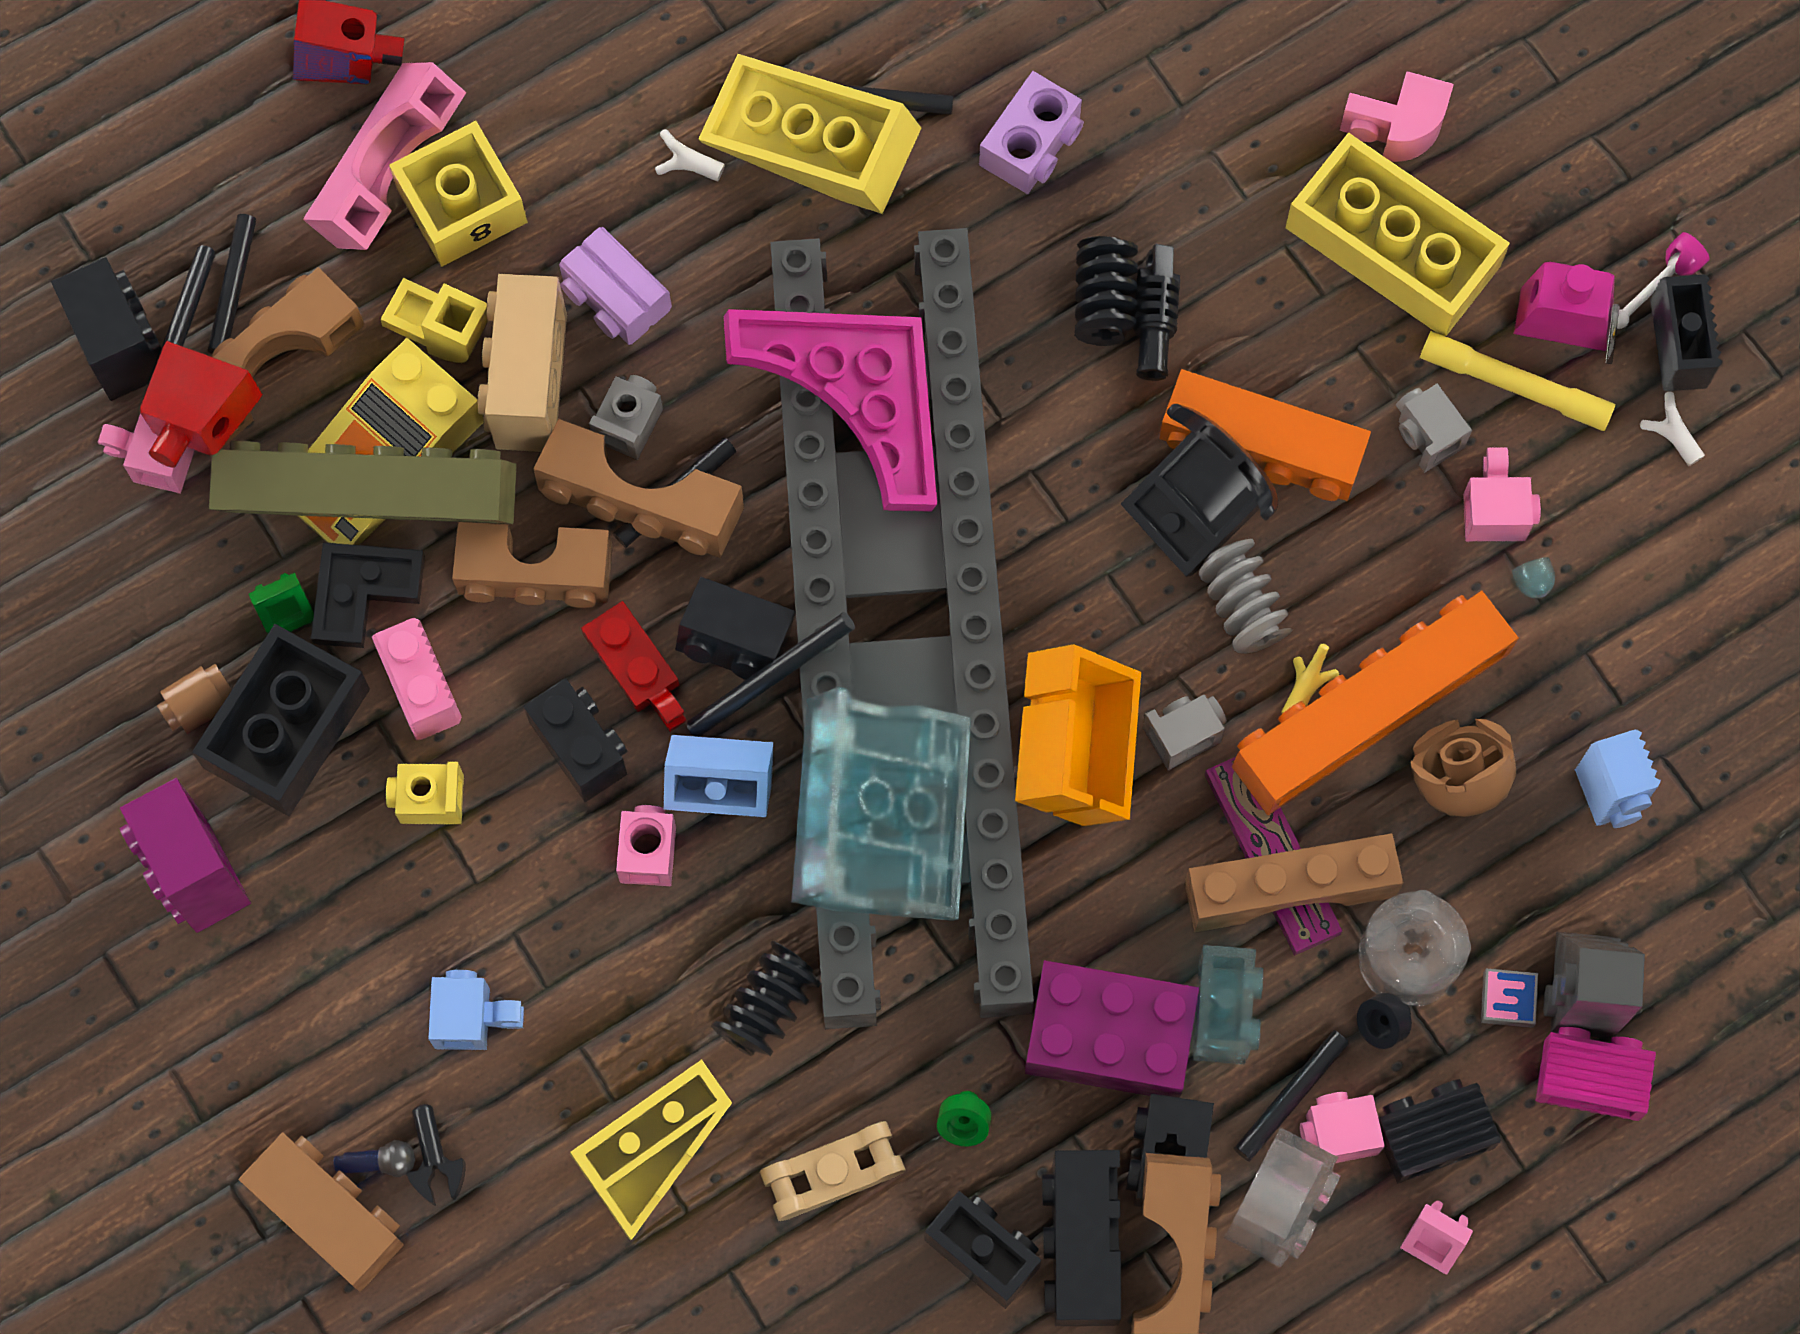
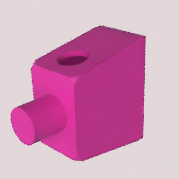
[1513,262,1615,351]

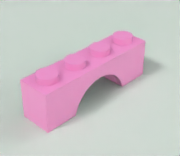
[303,62,467,250]

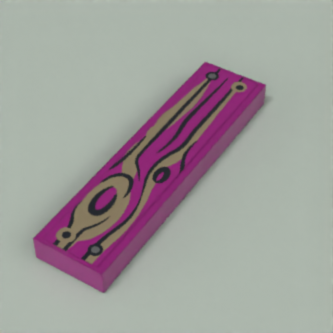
[1204,757,1342,956]

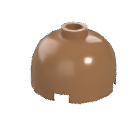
[1411,719,1516,817]

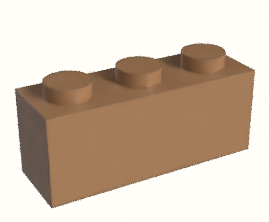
[238,1132,404,1292]

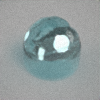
[1512,557,1556,598]

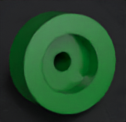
[937,1091,992,1147]

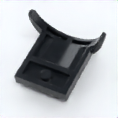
[1121,404,1278,577]

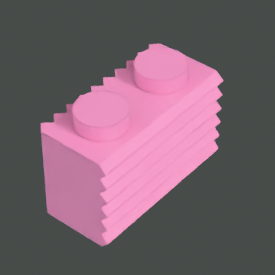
[372,618,462,740]

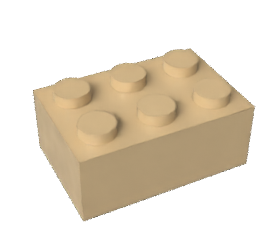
[478,274,567,452]

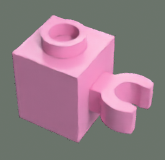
[98,414,195,494]
[1463,448,1541,541]

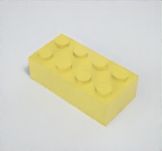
[1285,133,1510,336]

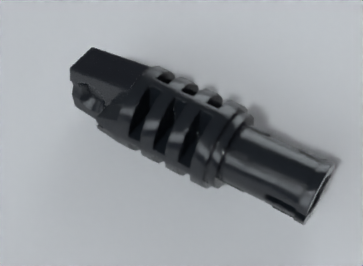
[1134,244,1180,381]

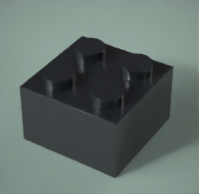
[51,257,161,401]

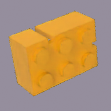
[1015,644,1141,826]

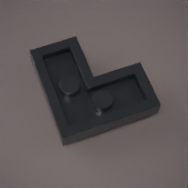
[311,542,425,648]

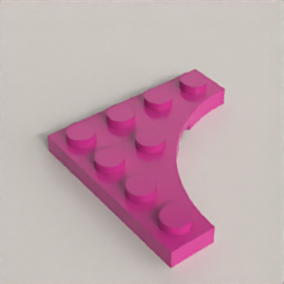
[724,309,937,512]

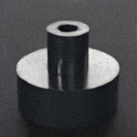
[1357,993,1412,1049]

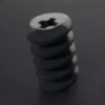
[1074,236,1138,346]
[711,941,821,1056]

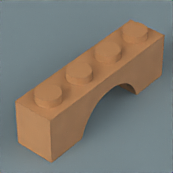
[212,267,364,449]
[533,419,744,558]
[1184,833,1403,932]
[1131,1153,1221,1334]

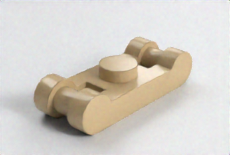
[760,1121,906,1221]

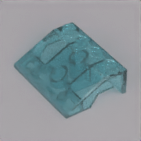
[792,687,971,921]

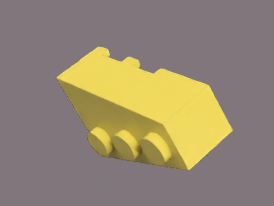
[570,1059,732,1240]

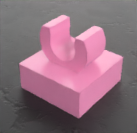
[1400,1201,1473,1275]

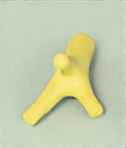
[1281,644,1339,714]

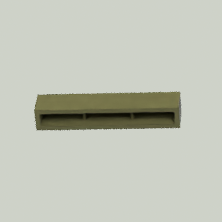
[209,441,517,524]

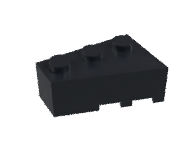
[1042,1150,1121,1326]

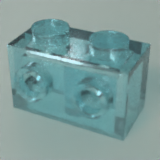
[1193,945,1263,1065]

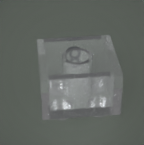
[1224,1127,1341,1267]

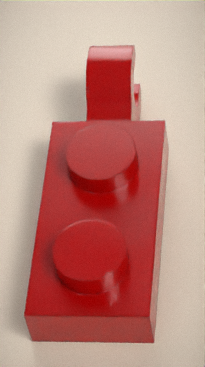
[581,601,687,732]

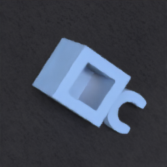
[428,970,524,1050]

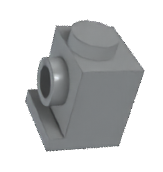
[589,375,663,460]
[1396,383,1472,473]
[1143,694,1227,770]

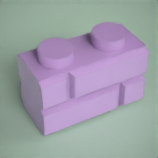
[559,227,672,345]

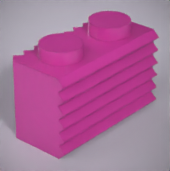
[1535,1027,1656,1121]

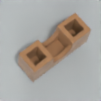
[452,522,613,608]

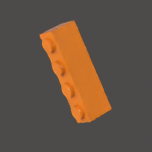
[1159,369,1371,501]

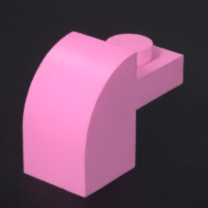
[1340,72,1454,162]

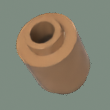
[157,664,232,734]

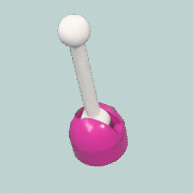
[1617,232,1710,329]

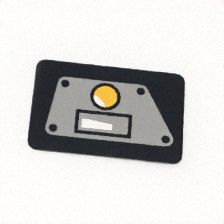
[1606,304,1620,364]

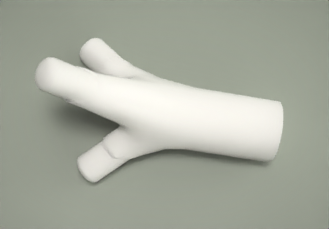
[655,129,725,182]
[1640,392,1705,467]

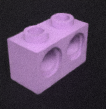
[979,71,1084,194]

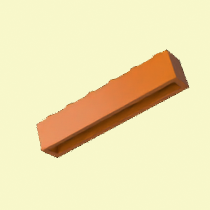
[1232,591,1519,815]

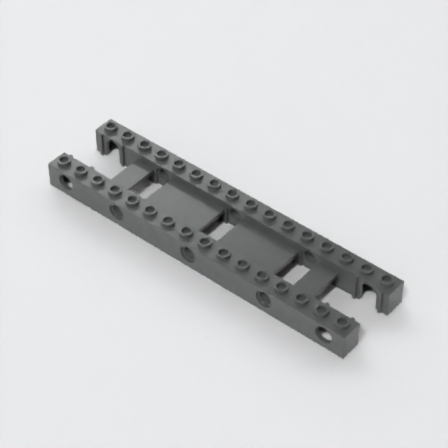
[770,228,1034,1030]

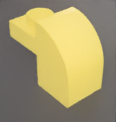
[381,278,488,363]

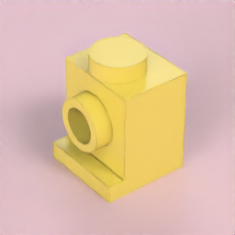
[386,762,464,824]

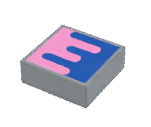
[1481,968,1538,1028]

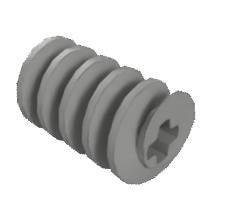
[1199,538,1293,654]

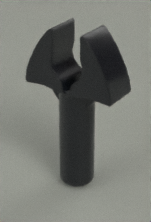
[406,1104,466,1206]

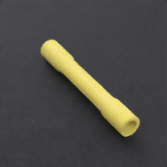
[1420,331,1616,431]

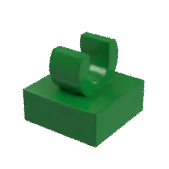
[248,573,314,634]

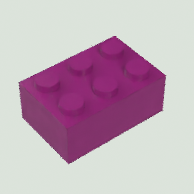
[119,777,252,933]
[1025,960,1199,1098]

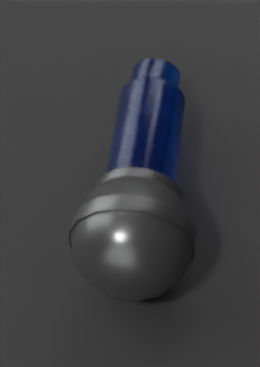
[334,1140,415,1177]

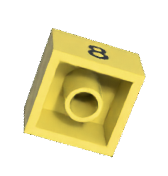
[389,121,528,267]

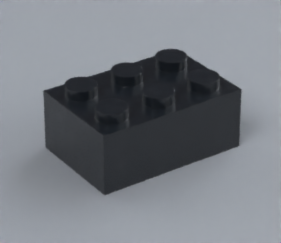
[192,624,370,817]

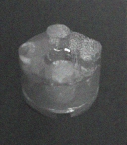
[1359,890,1471,1006]

